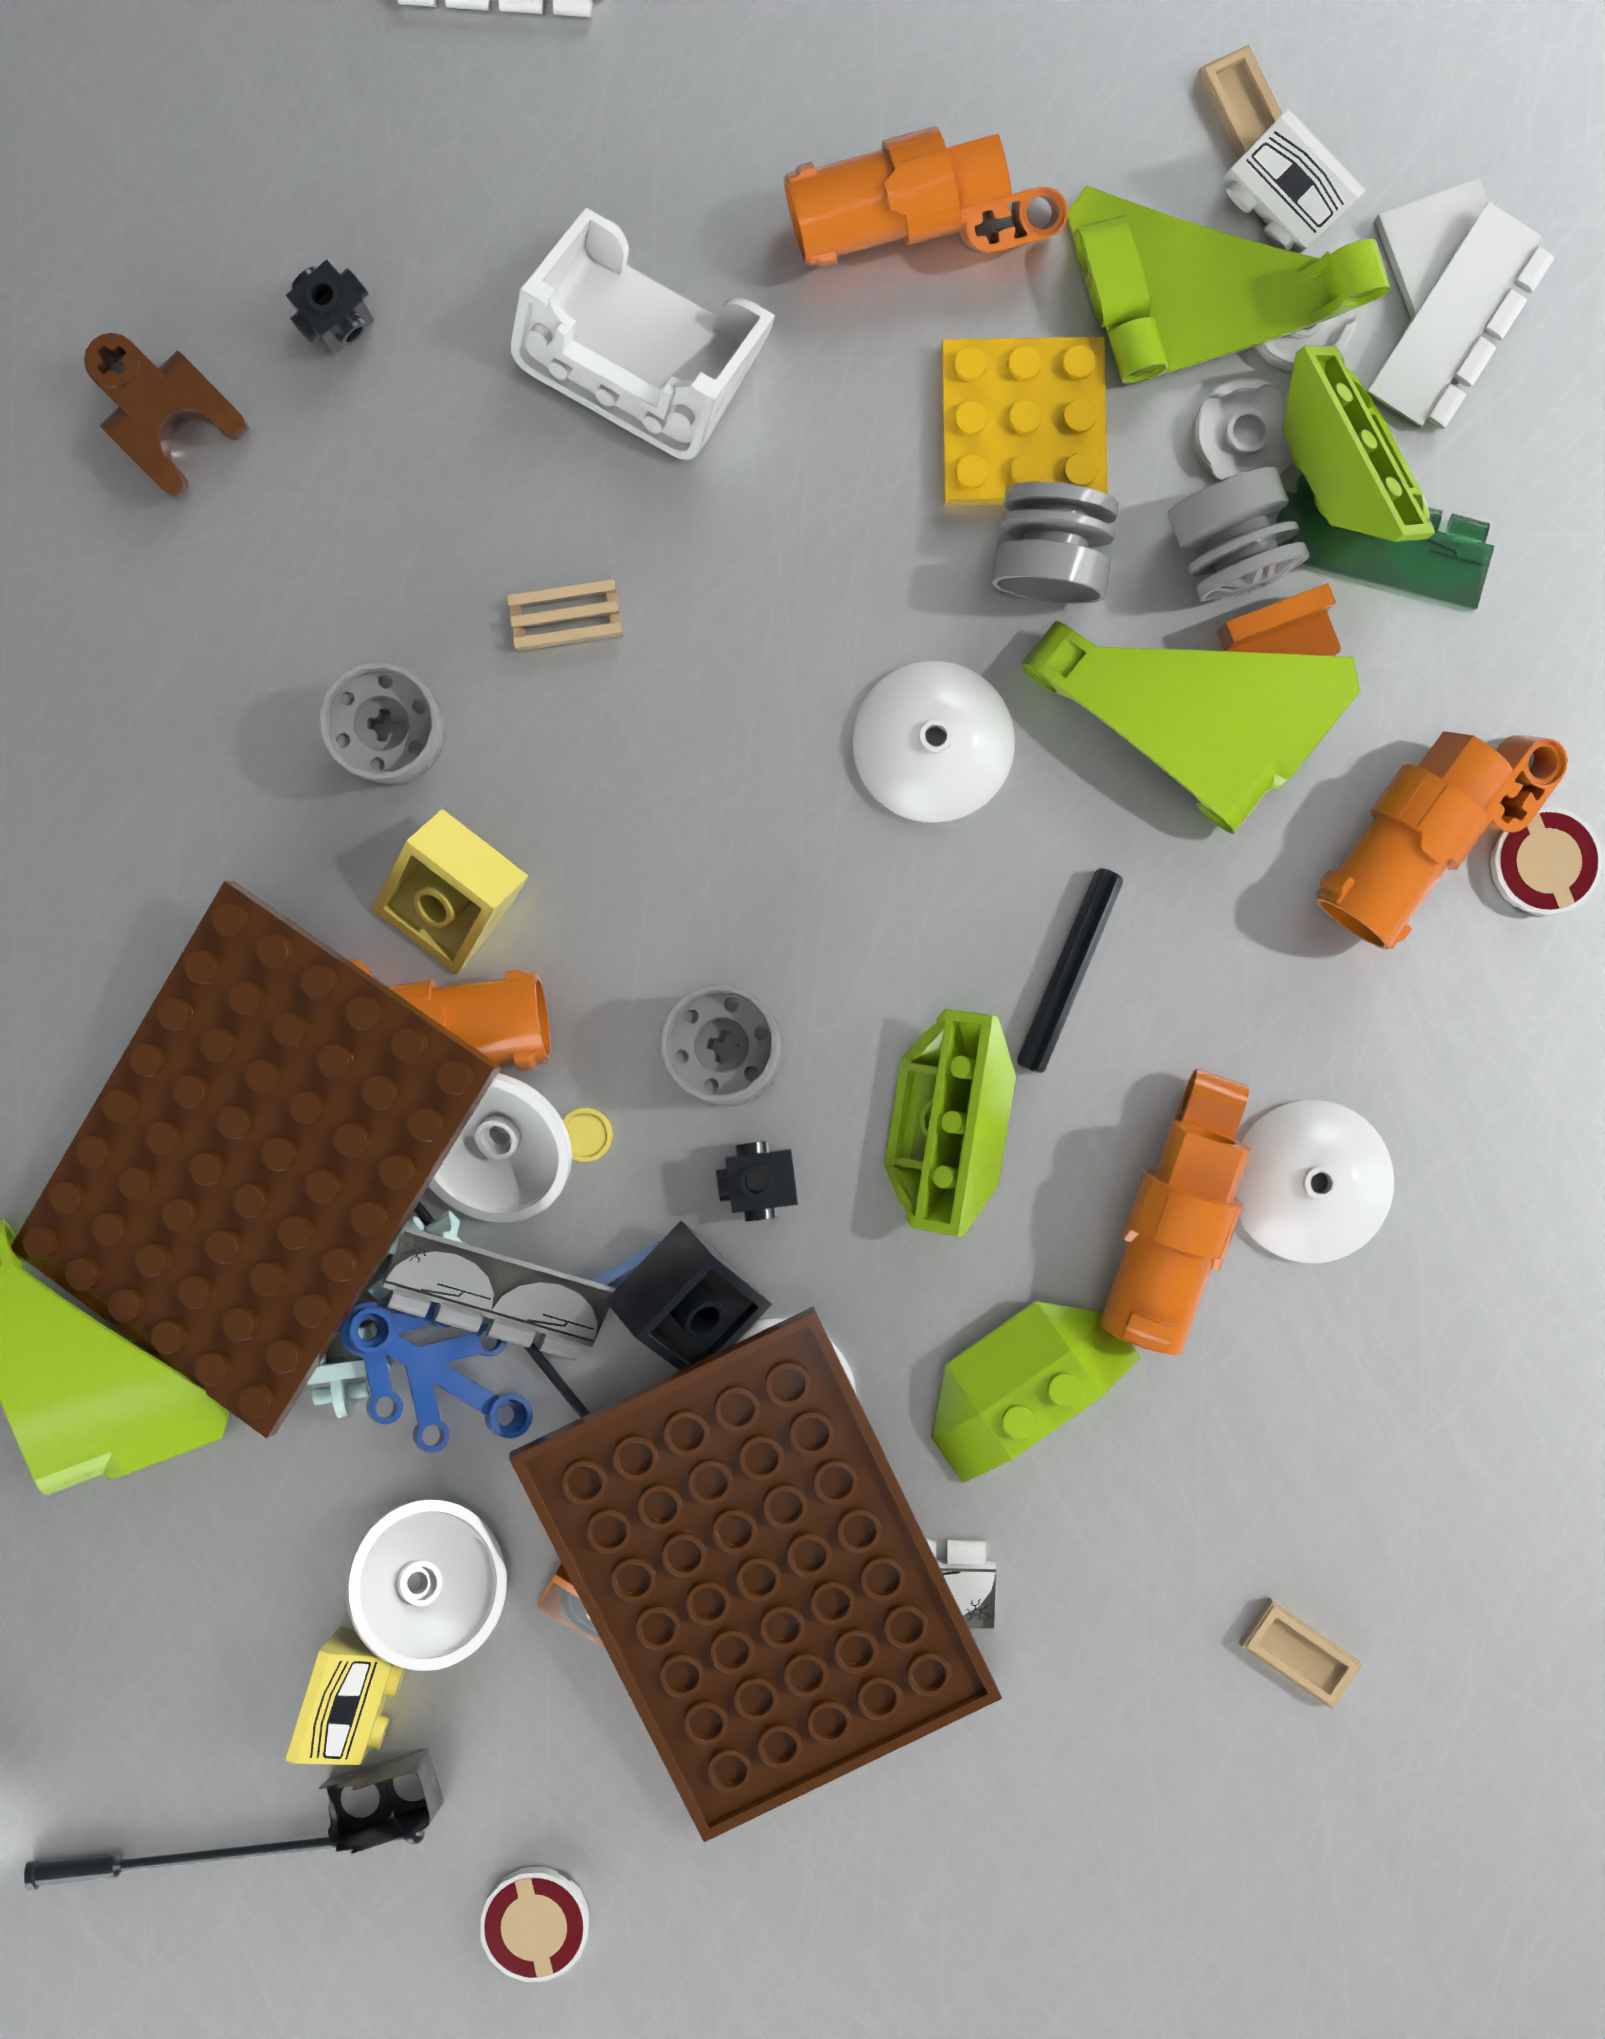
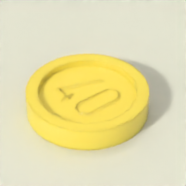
[562,1108,613,1162]

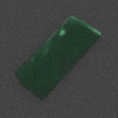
[1275,473,1495,610]

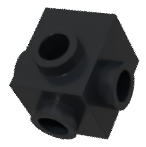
[285,259,374,356]
[716,1141,798,1222]

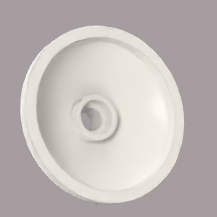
[852,661,1015,824]
[429,1073,572,1223]
[1235,1100,1394,1263]
[345,1500,507,1671]

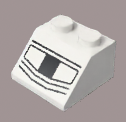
[1223,108,1366,253]

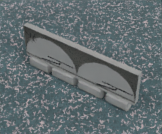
[383,1226,615,1361]

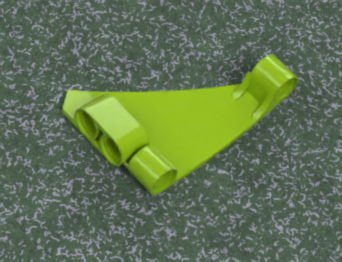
[1067,185,1390,384]
[1020,621,1360,834]
[0,1218,231,1496]

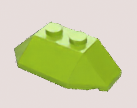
[1282,346,1435,542]
[884,1009,1016,1237]
[931,1301,1141,1483]

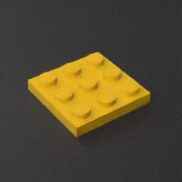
[941,337,1108,506]

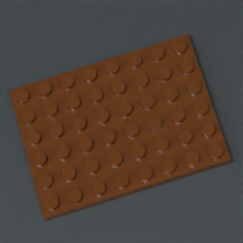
[11,881,501,1439]
[509,1306,1003,1842]

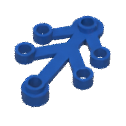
[340,1301,533,1453]

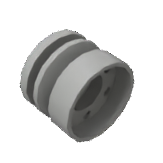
[1168,467,1309,601]
[992,481,1119,604]
[319,662,445,786]
[661,985,783,1106]

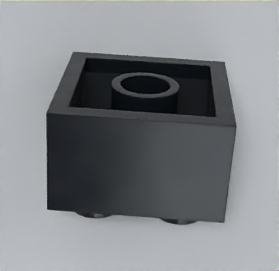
[605,1221,772,1370]

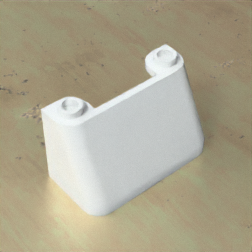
[510,208,775,460]

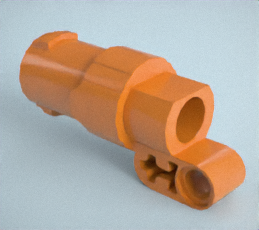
[784,126,1068,268]
[1315,731,1568,950]
[347,959,551,1071]
[1099,1069,1252,1355]

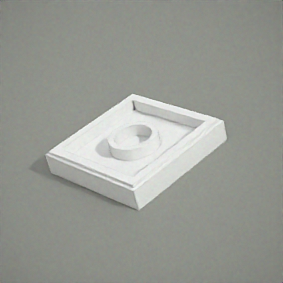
[1374,177,1489,320]

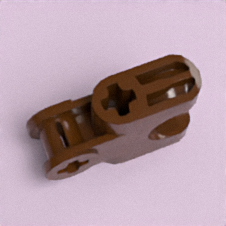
[84,333,250,500]

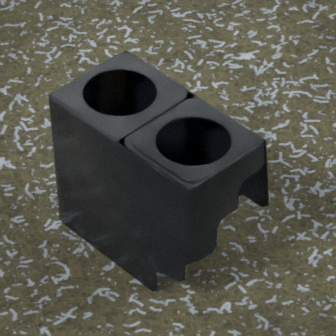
[318,1748,444,1854]

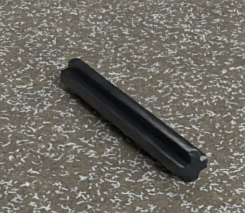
[1017,868,1124,1073]

